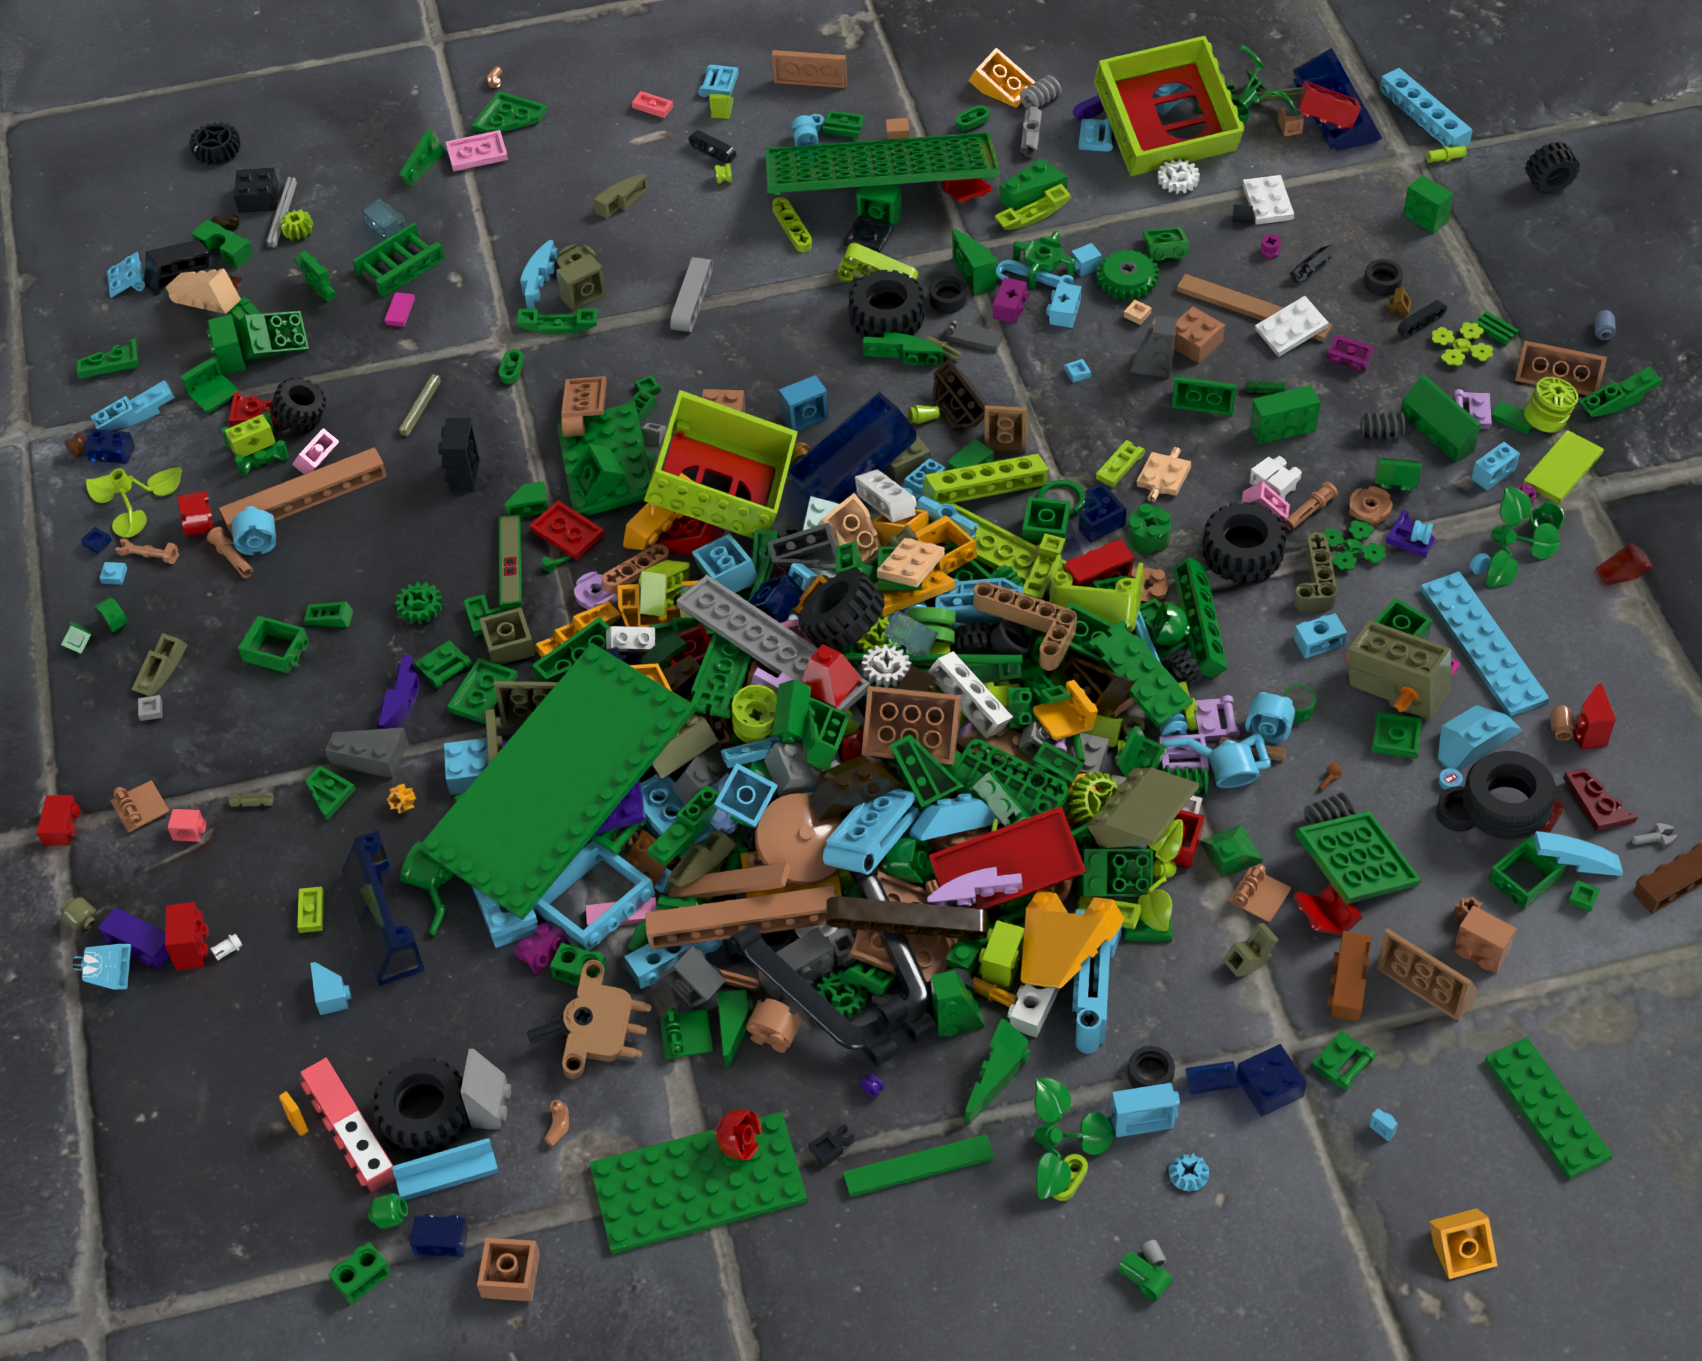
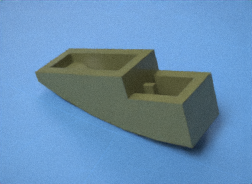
[594,174,649,219]
[132,633,188,697]
[666,830,736,887]

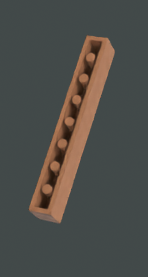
[219,447,387,538]
[645,886,835,950]

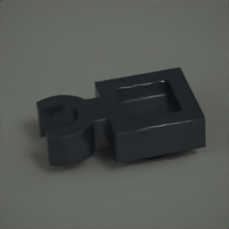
[808,1125,855,1167]

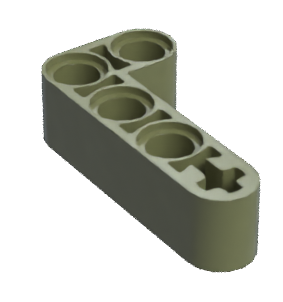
[1294,532,1337,612]

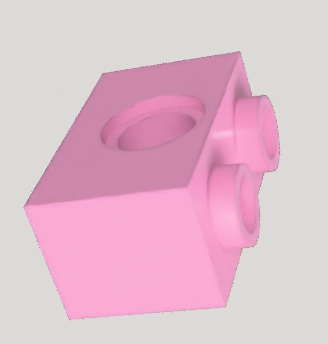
[292,428,339,475]

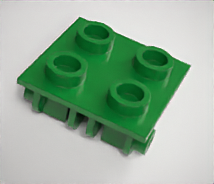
[660,1007,713,1060]

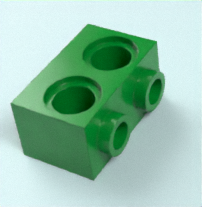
[550,943,607,986]
[328,1242,391,1306]

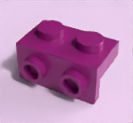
[1326,335,1375,371]
[512,921,571,974]

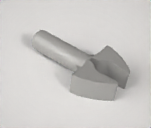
[1632,823,1678,849]

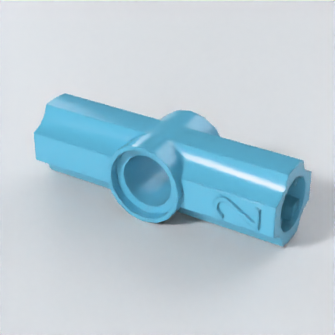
[915,496,979,539]

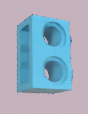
[1471,442,1520,491]

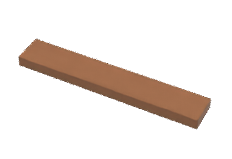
[668,863,791,899]

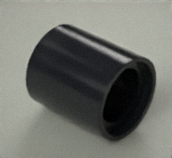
[1232,204,1253,223]

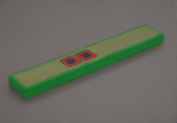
[499,514,522,610]

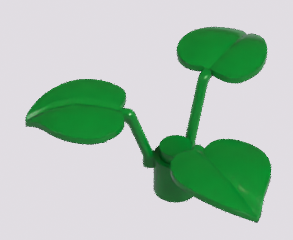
[1236,45,1298,117]
[1486,487,1561,588]
[1034,1078,1114,1199]

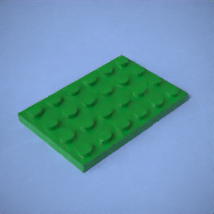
[557,401,651,517]

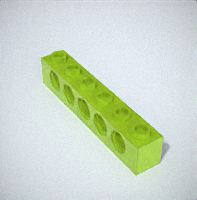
[922,454,1049,505]

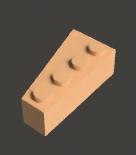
[166,268,241,314]

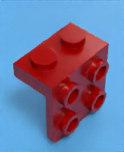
[942,178,992,203]

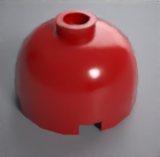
[714,1109,761,1160]

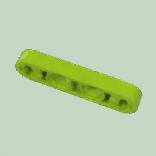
[772,197,812,252]

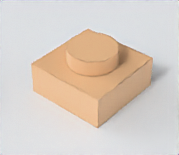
[1124,300,1152,325]

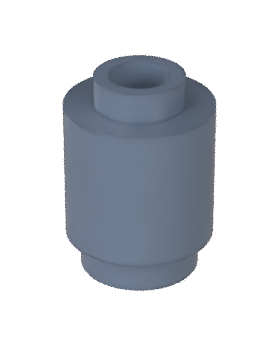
[1594,310,1616,340]

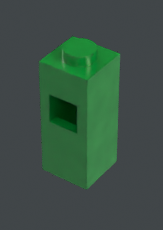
[772,680,811,744]

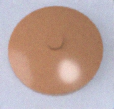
[755,793,843,885]

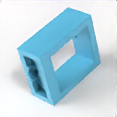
[1110,1083,1180,1138]

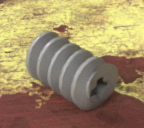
[1020,75,1062,109]

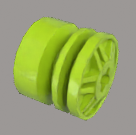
[1524,377,1578,433]
[732,684,777,743]

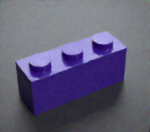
[98,907,170,968]

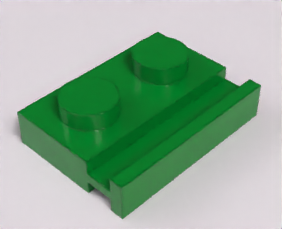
[822,110,865,139]

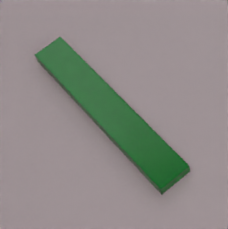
[843,1134,994,1197]

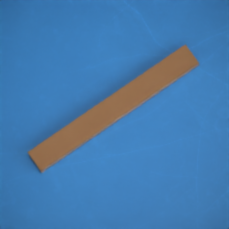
[1177,274,1332,342]

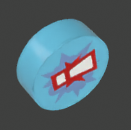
[1439,768,1463,790]

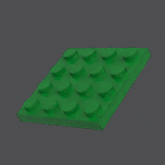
[1295,811,1421,904]

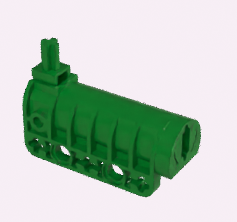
[943,739,1072,821]

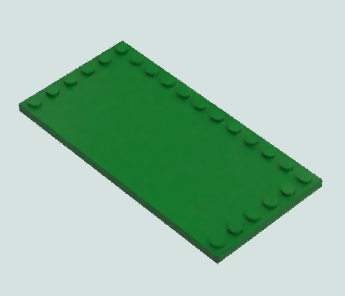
[765,132,1000,195]
[418,643,697,920]

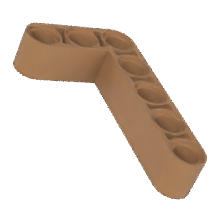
[973,582,1077,671]

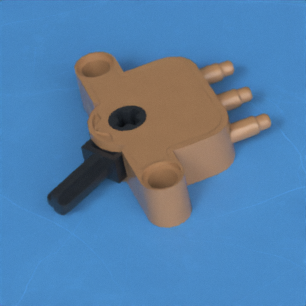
[527,960,652,1079]

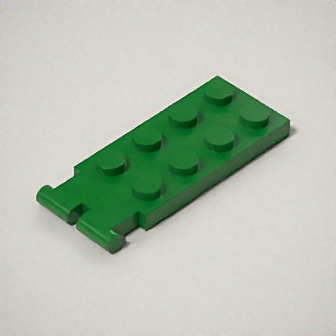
[1087,620,1193,728]
[691,631,753,719]

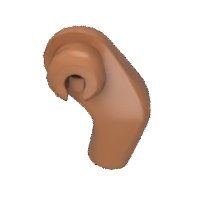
[544,1100,569,1147]

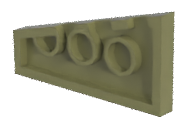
[485,709,503,763]

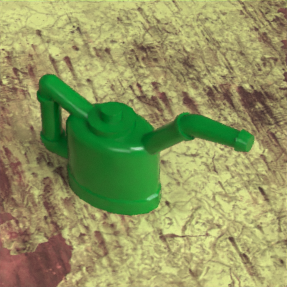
[400,841,453,936]

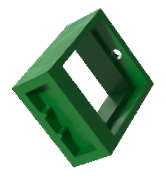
[238,616,309,674]
[1489,836,1566,910]

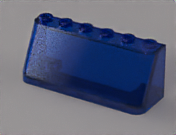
[1292,48,1382,151]
[787,392,917,504]

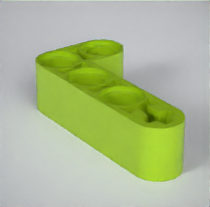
[837,243,918,282]

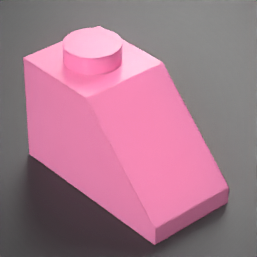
[1241,481,1290,522]

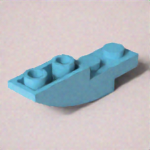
[520,240,558,309]
[91,380,175,432]
[878,458,946,514]

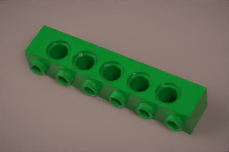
[1172,557,1228,679]

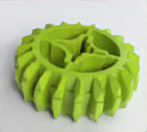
[1068,772,1120,827]

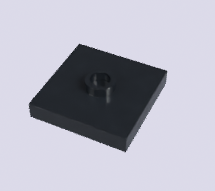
[844,216,894,254]

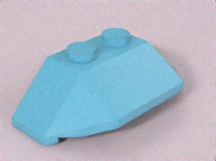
[935,578,1023,623]
[1437,705,1522,771]
[910,794,1002,841]

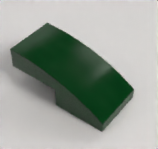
[640,632,688,670]

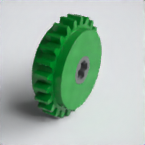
[1096,250,1159,300]

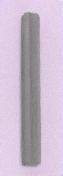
[266,177,297,248]

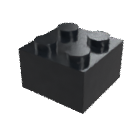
[234,167,279,213]

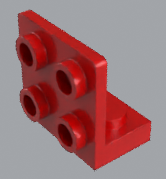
[1294,883,1362,936]

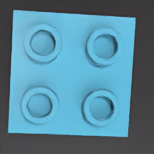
[107,252,145,298]

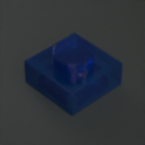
[80,527,112,554]

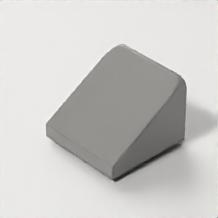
[641,423,666,446]

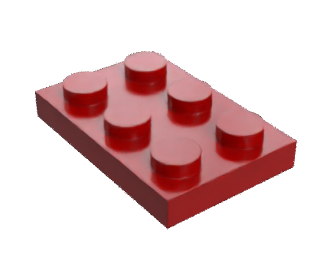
[529,500,605,560]

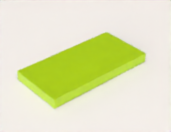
[1523,430,1604,504]

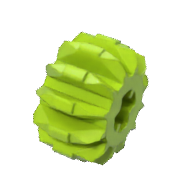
[280,209,313,241]

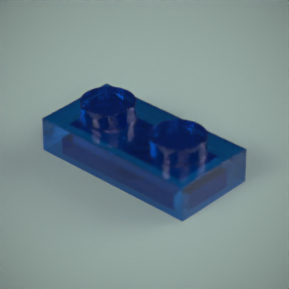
[1185,1061,1239,1094]

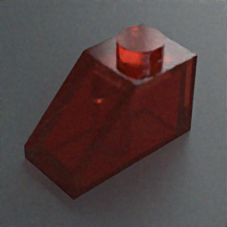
[1596,543,1653,585]

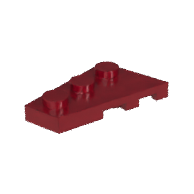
[1563,768,1638,831]

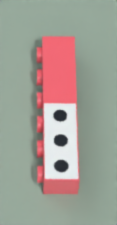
[300,1058,395,1193]

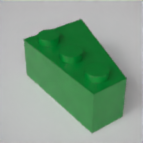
[999,158,1068,211]
[803,697,851,771]
[889,735,963,808]

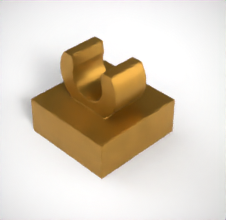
[1387,287,1411,316]

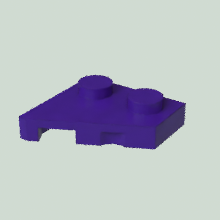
[1386,510,1435,558]

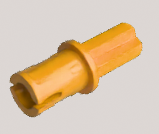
[973,977,1017,1007]

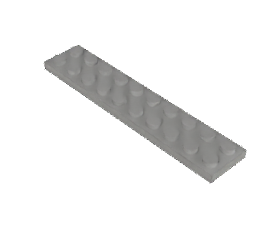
[676,575,870,712]

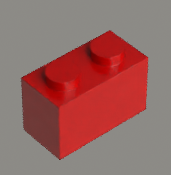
[37,795,80,846]

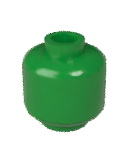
[368,1193,408,1229]

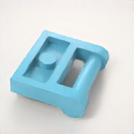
[698,65,739,97]
[1079,118,1113,151]

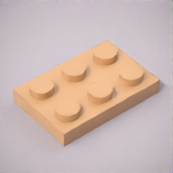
[877,538,944,587]

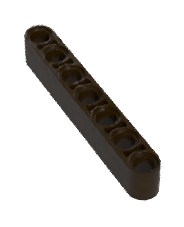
[826,896,988,940]

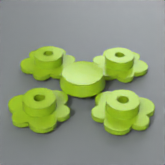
[1432,322,1493,366]

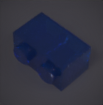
[410,1214,468,1257]

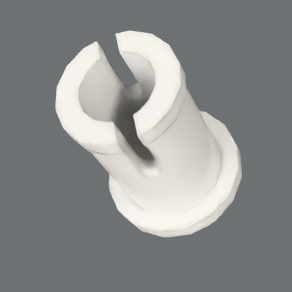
[210,934,243,961]

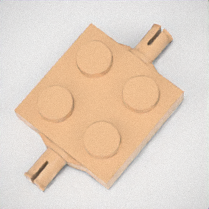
[1137,447,1191,503]

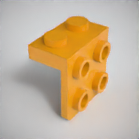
[1033,680,1098,740]

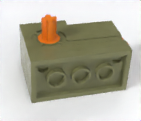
[1346,620,1451,721]

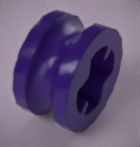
[860,1073,885,1098]

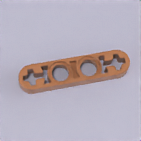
[601,544,669,593]

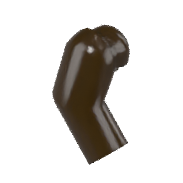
[211,215,240,230]

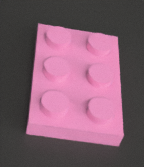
[445,130,508,172]

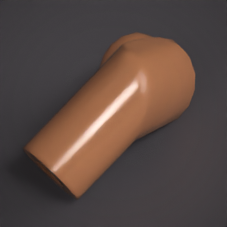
[486,66,502,88]

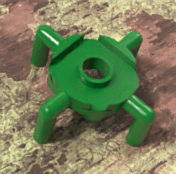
[1013,231,1075,289]
[221,412,289,476]

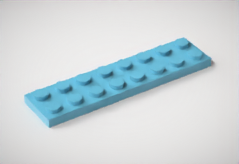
[1420,571,1550,718]

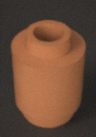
[1550,706,1575,741]

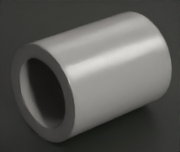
[1141,1240,1167,1267]

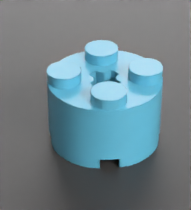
[232,506,276,555]
[1245,692,1295,745]

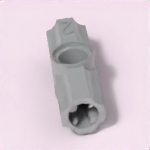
[1021,106,1042,157]

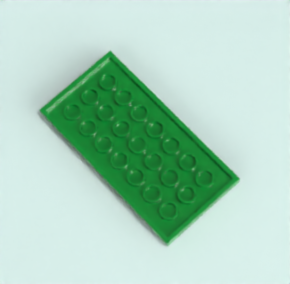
[590,1112,808,1255]

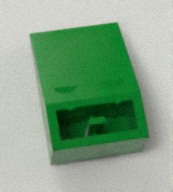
[237,311,309,360]
[1077,848,1153,896]

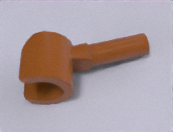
[1318,761,1342,791]

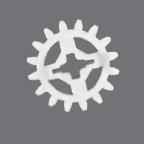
[1158,159,1200,194]
[861,644,911,688]

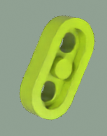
[1053,1154,1088,1201]

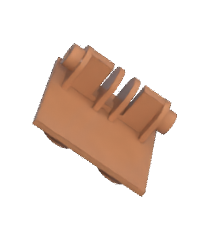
[110,780,170,833]
[1228,864,1292,923]

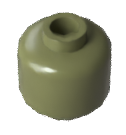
[60,897,96,932]

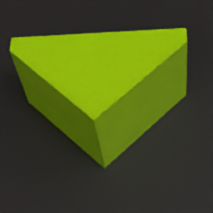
[709,94,733,119]

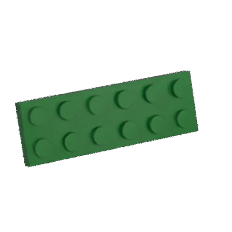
[1484,1037,1613,1180]

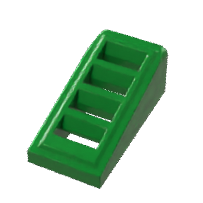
[629,389,657,423]
[303,601,353,627]

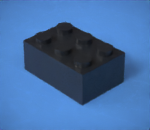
[438,418,480,491]

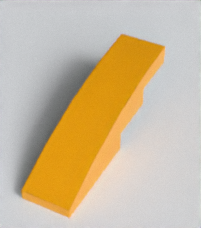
[535,601,621,658]

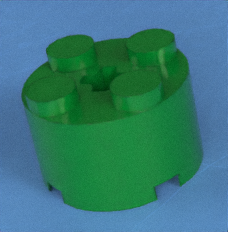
[1127,503,1171,555]
[883,837,933,884]

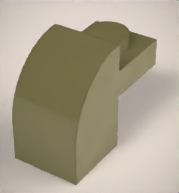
[1222,923,1279,977]

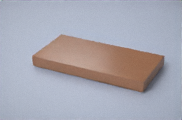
[772,50,847,88]

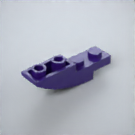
[376,655,420,729]

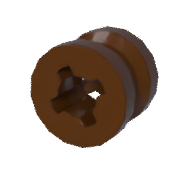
[64,432,90,458]

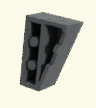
[768,523,840,568]
[325,727,408,778]
[672,742,734,804]

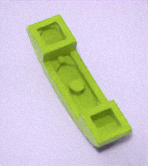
[995,184,1071,230]
[1023,533,1065,600]

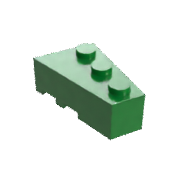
[931,970,985,1037]

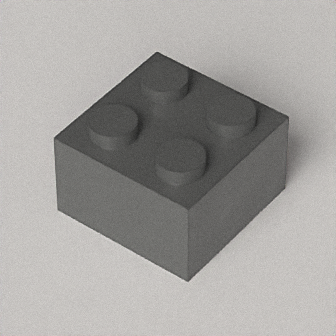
[659,946,726,1008]

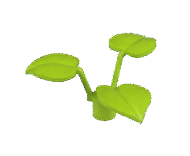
[86,467,182,538]
[1111,819,1183,931]

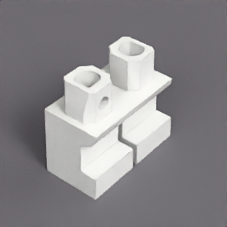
[1249,456,1302,500]

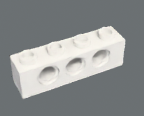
[855,469,916,522]
[927,652,1013,739]
[1007,984,1060,1038]

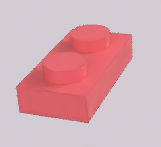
[632,91,673,118]

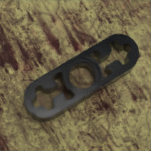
[688,130,737,164]
[1397,300,1447,338]

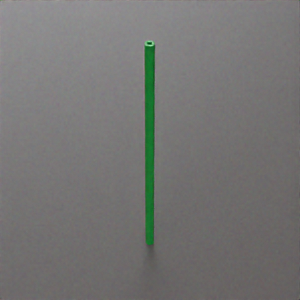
[842,653,1022,664]

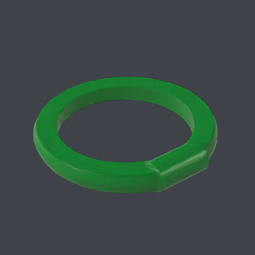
[1037,480,1087,517]

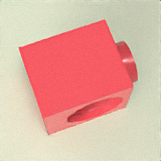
[168,809,206,842]

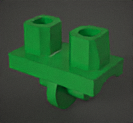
[1004,688,1032,729]

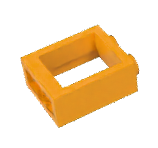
[915,516,978,574]

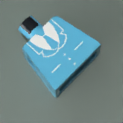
[72,944,131,990]

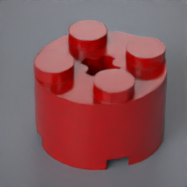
[177,491,213,536]

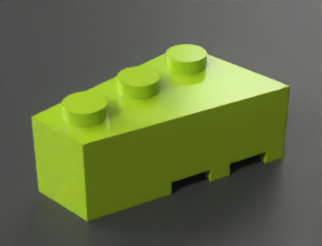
[639,560,690,617]

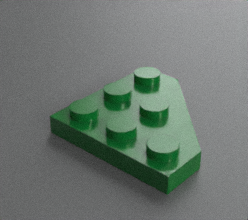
[472,91,548,134]

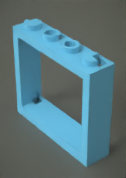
[533,841,655,951]

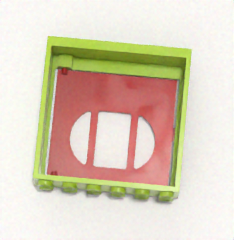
[1094,36,1244,177]
[644,390,798,539]

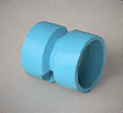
[791,115,819,146]

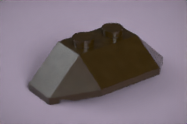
[933,359,989,430]
[810,755,904,822]

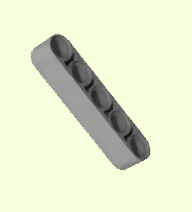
[670,257,713,332]

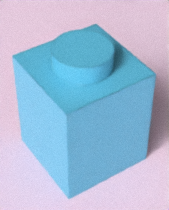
[1071,243,1102,277]

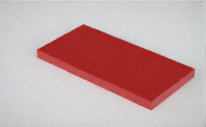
[929,806,1086,910]

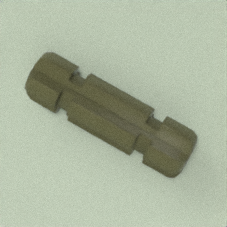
[229,792,274,807]

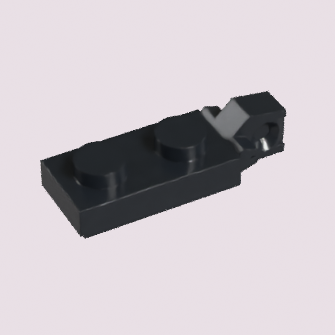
[1289,244,1337,283]

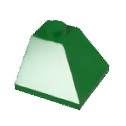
[1200,824,1263,878]

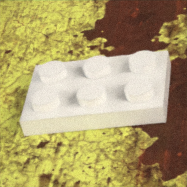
[1243,175,1294,225]
[1255,296,1329,357]

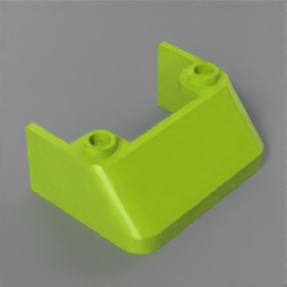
[1049,555,1144,633]

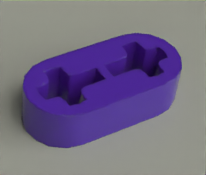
[1073,95,1104,121]

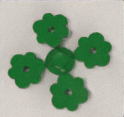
[1321,521,1386,571]

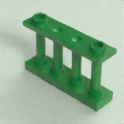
[352,223,445,298]

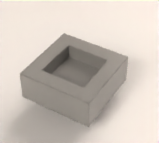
[138,695,163,721]

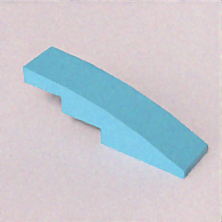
[1533,831,1623,876]

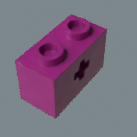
[993,277,1029,323]

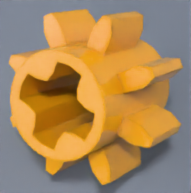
[387,784,416,813]

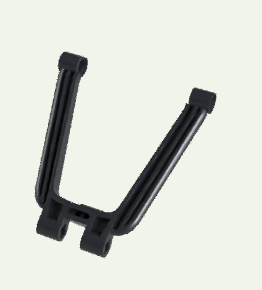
[730,867,937,1067]

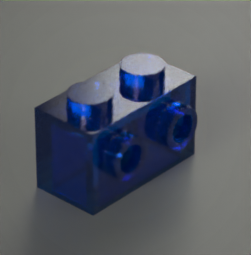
[84,429,135,464]

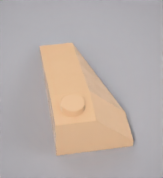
[818,493,881,569]

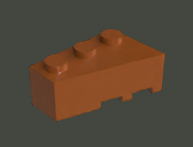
[1327,931,1372,1022]

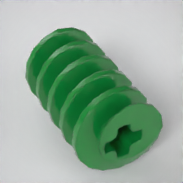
[1163,765,1208,797]

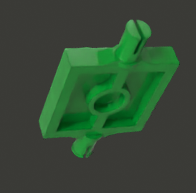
[294,251,336,302]

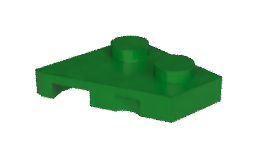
[305,765,356,820]

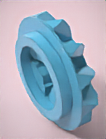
[1169,1153,1209,1191]

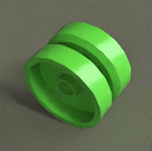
[906,607,956,645]

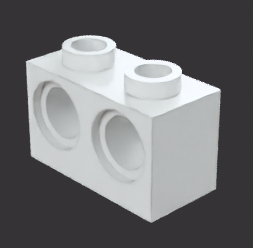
[606,626,655,653]

